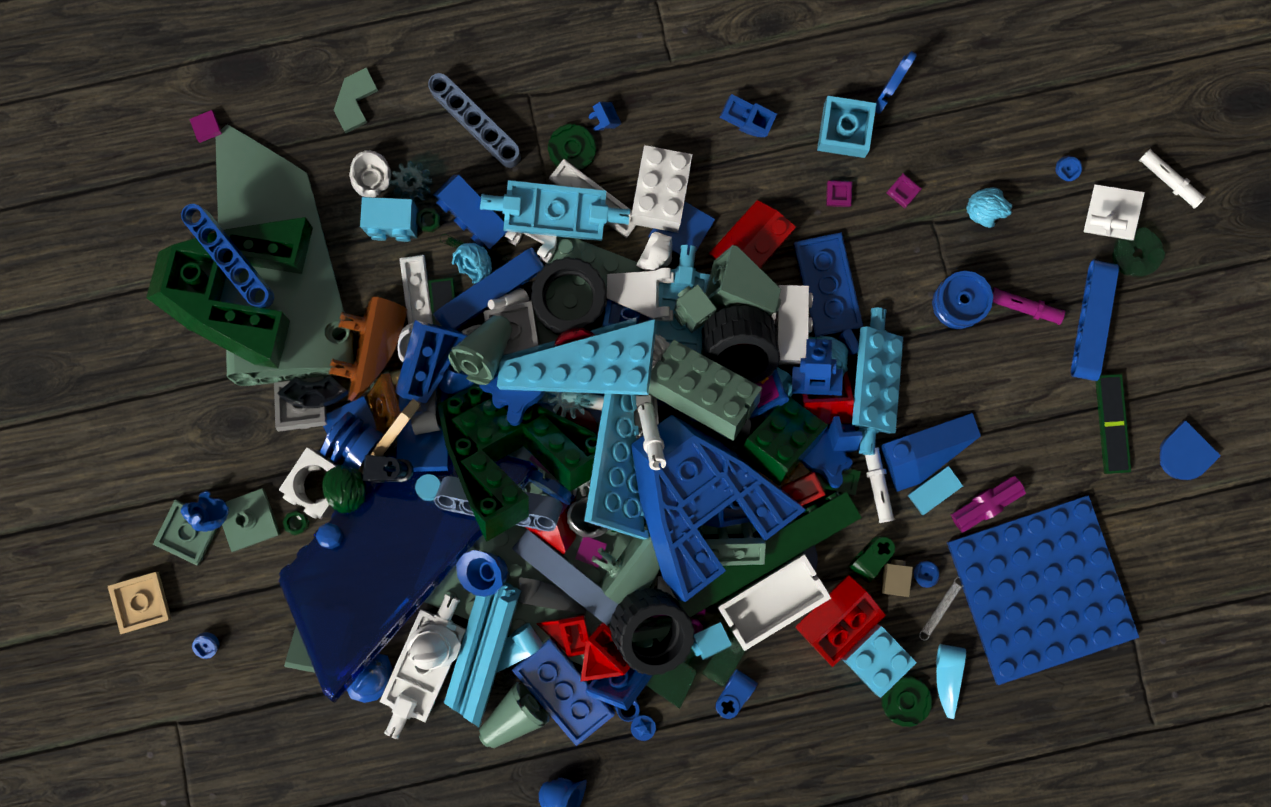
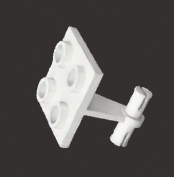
[1084,185,1145,241]

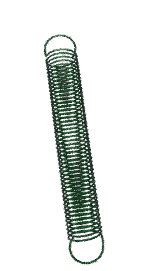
[440,234,508,266]

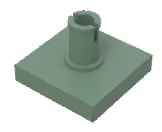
[222,488,280,552]

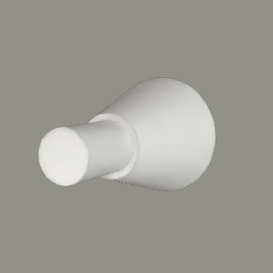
[488,288,529,310]

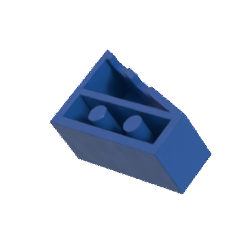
[433,175,508,249]
[395,320,468,403]

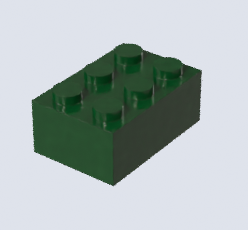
[739,396,828,486]

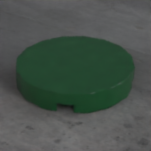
[548,124,596,171]
[881,676,932,727]

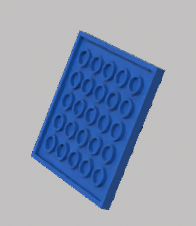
[947,495,1139,685]

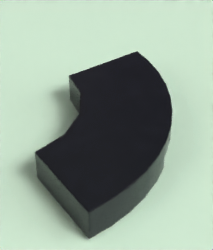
[277,375,349,408]

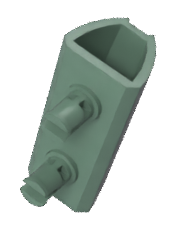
[592,517,660,604]

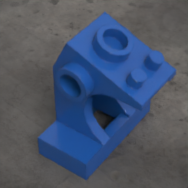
[792,339,843,396]

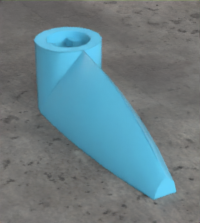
[497,623,543,672]
[936,644,966,719]

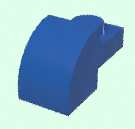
[719,94,777,137]

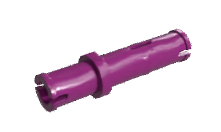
[992,287,1065,325]

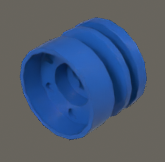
[320,412,385,474]

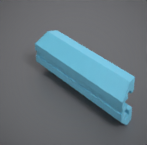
[444,583,521,727]

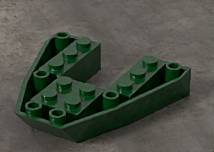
[146,217,313,369]
[437,384,598,542]

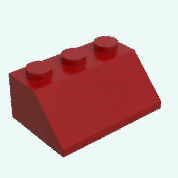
[709,200,796,269]
[795,575,886,667]

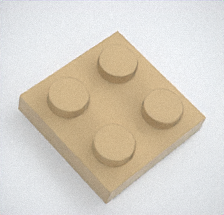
[108,572,172,634]

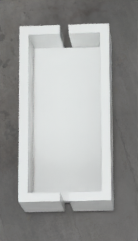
[717,553,831,651]

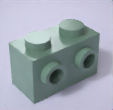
[674,285,716,333]

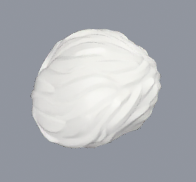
[349,150,391,198]

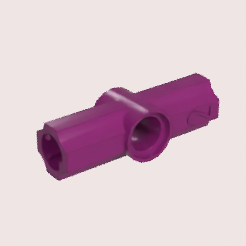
[950,476,1026,532]

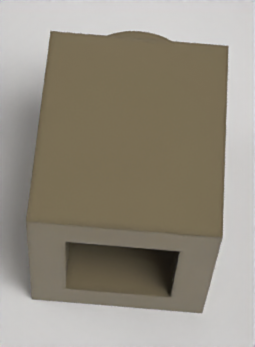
[880,559,913,597]

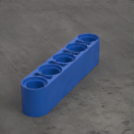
[181,204,274,309]
[433,248,545,330]
[1071,260,1119,381]

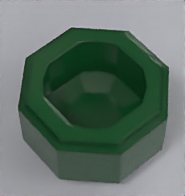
[416,208,441,233]
[283,511,309,536]

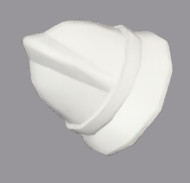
[406,624,461,670]

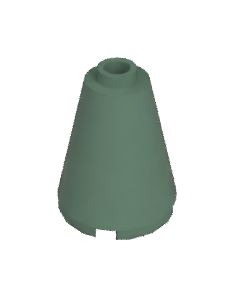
[448,315,512,385]
[479,682,550,748]

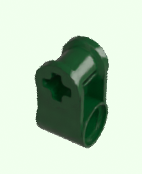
[849,536,895,583]

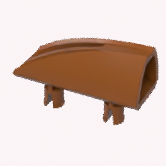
[329,297,408,401]

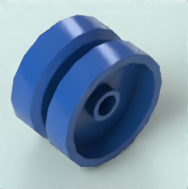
[932,271,993,329]

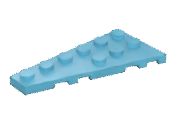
[584,394,649,539]

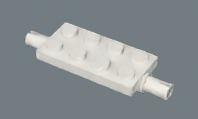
[380,594,466,739]

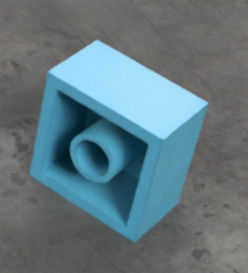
[817,96,876,158]
[360,197,419,242]
[842,624,917,698]

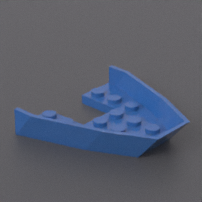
[631,415,806,602]

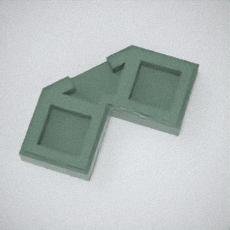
[334,68,378,133]

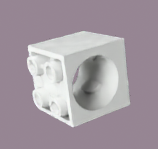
[279,447,340,519]

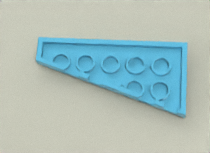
[497,319,657,395]

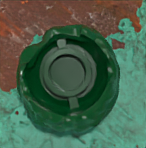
[322,465,366,513]

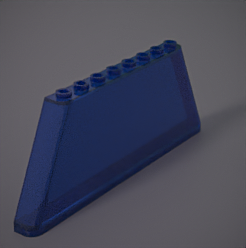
[279,447,539,703]

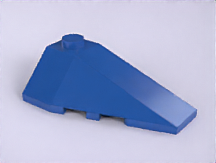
[880,413,981,492]

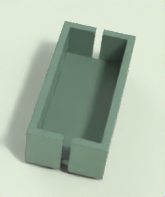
[649,340,762,441]

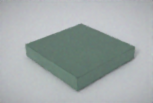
[153,500,218,566]

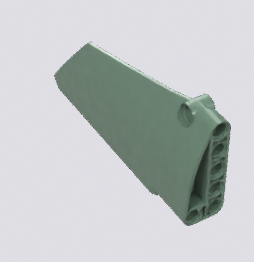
[216,124,356,386]

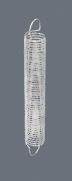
[920,577,963,640]

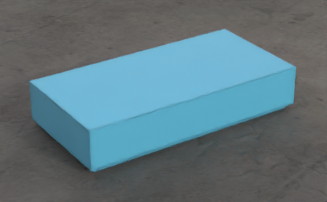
[908,466,963,515]

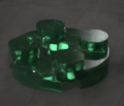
[1112,228,1165,277]

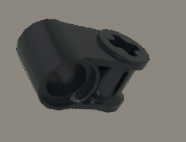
[363,455,414,483]

